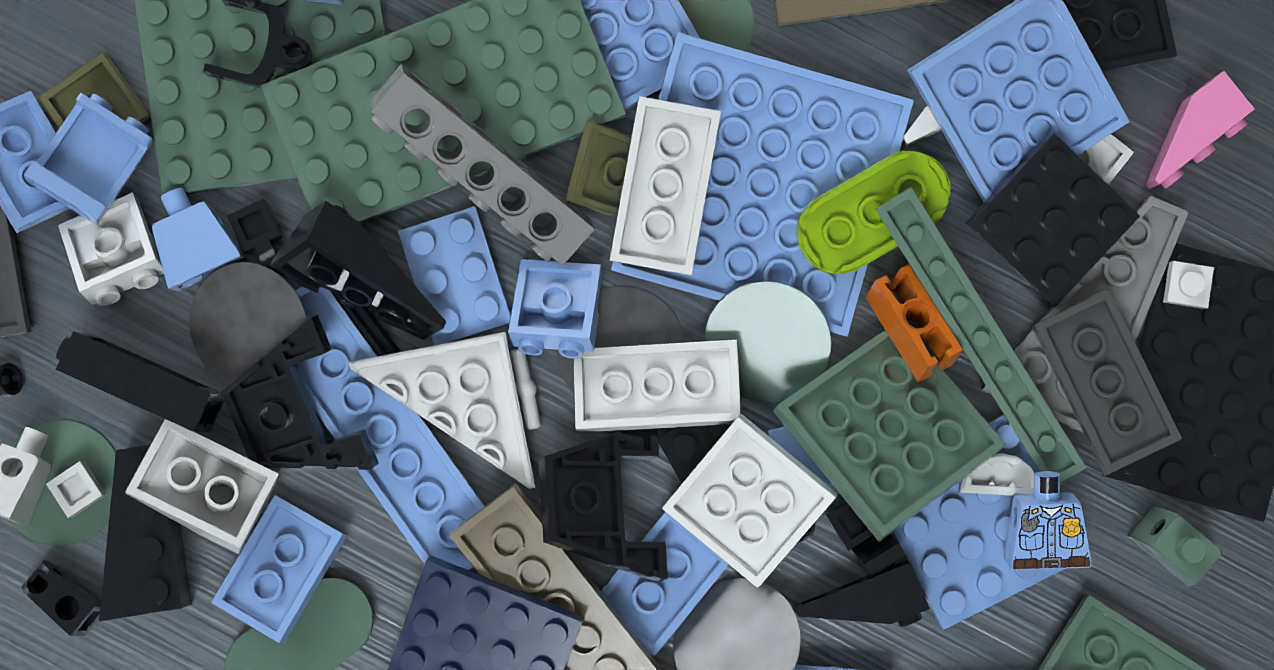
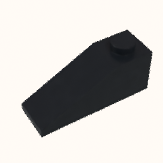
[792,560,930,627]

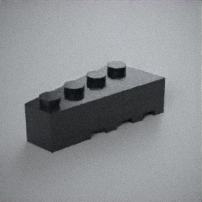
[99,445,192,622]

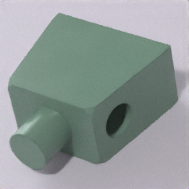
[1128,505,1223,587]

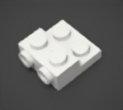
[58,192,164,306]

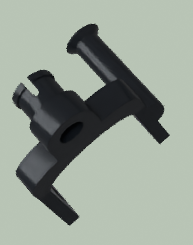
[203,0,312,88]

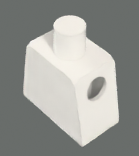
[0,427,51,527]

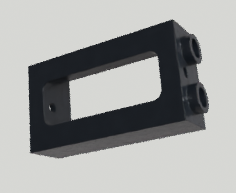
[55,331,225,432]

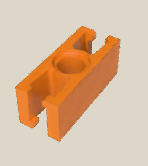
[865,265,963,382]

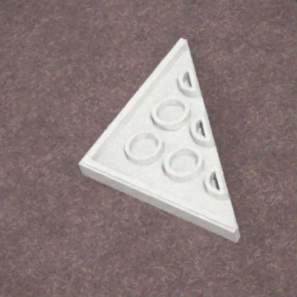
[349,332,535,489]

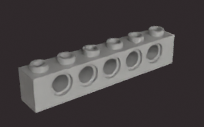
[369,64,595,266]

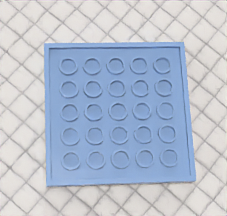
[611,32,914,337]

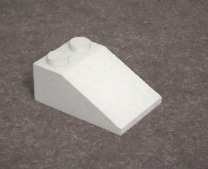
[125,419,279,554]

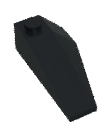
[270,200,446,340]

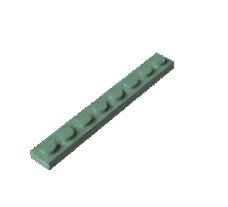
[875,187,1087,484]

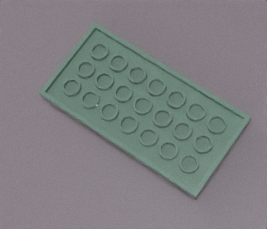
[260,0,626,223]

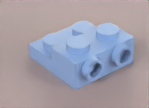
[508,259,603,358]

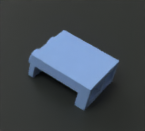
[24,93,152,226]

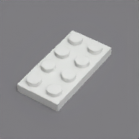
[609,96,721,275]
[574,340,741,433]

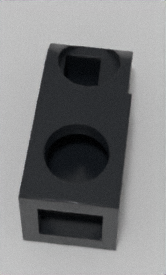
[22,560,101,636]

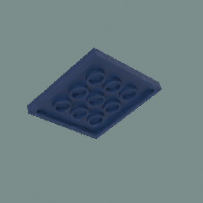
[388,555,585,670]

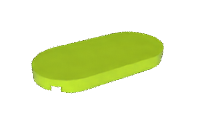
[796,151,951,274]

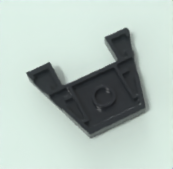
[221,315,379,470]
[539,428,668,582]

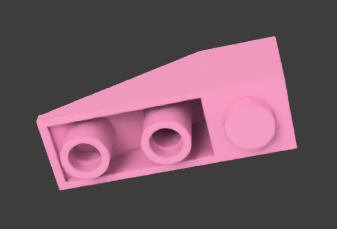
[1145,71,1255,189]

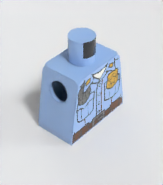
[1004,471,1091,571]

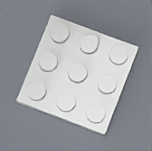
[662,414,838,588]

